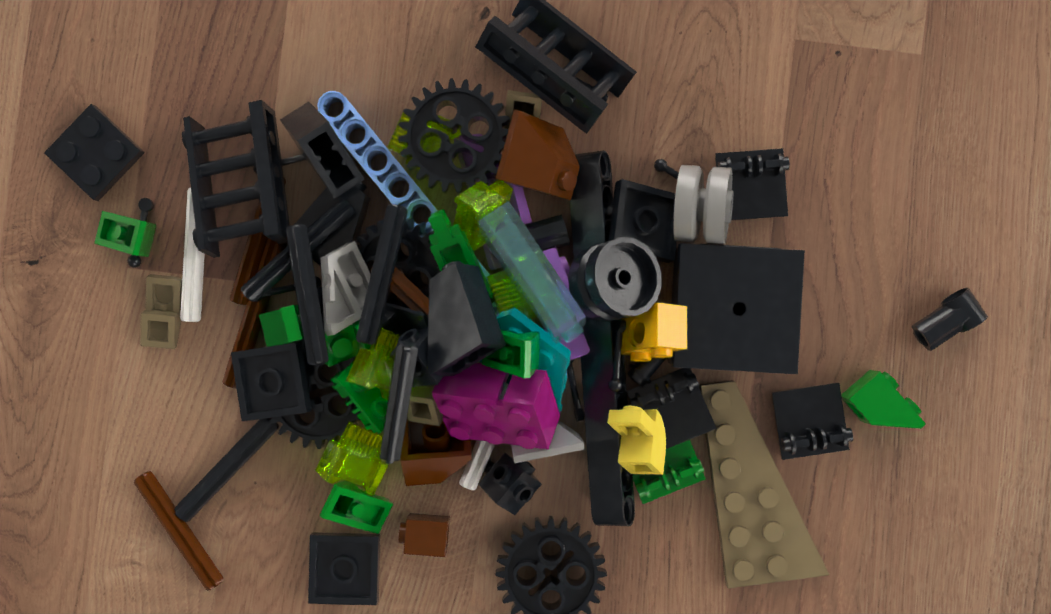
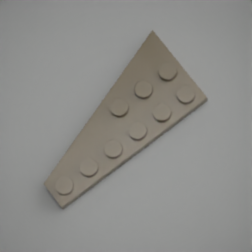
[699,380,829,589]

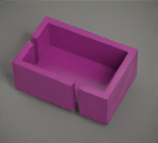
[432,363,560,450]

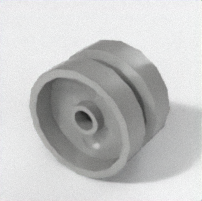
[674,165,734,245]

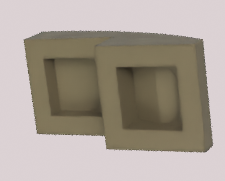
[141,274,182,349]

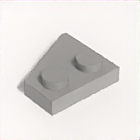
[321,241,371,336]

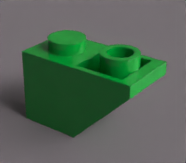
[841,370,926,429]

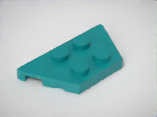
[479,307,571,412]

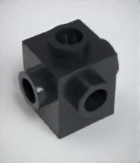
[478,453,542,515]

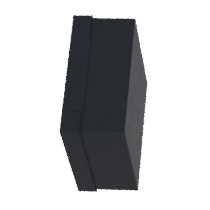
[668,243,805,374]

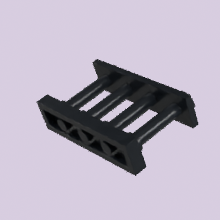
[475,0,637,134]
[182,100,290,258]

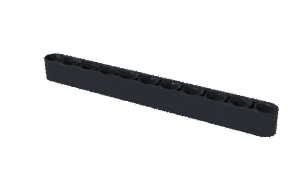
[570,150,635,526]

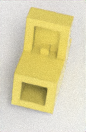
[607,405,666,475]

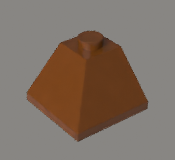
[495,110,580,200]
[400,418,472,486]

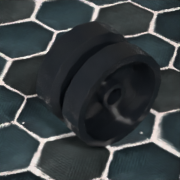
[568,237,662,322]

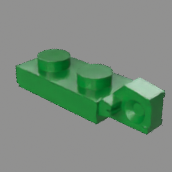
[428,209,493,298]

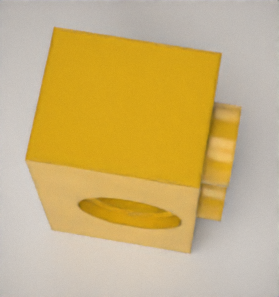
[621,303,687,362]

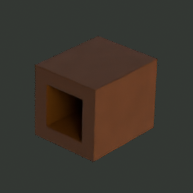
[398,513,450,557]

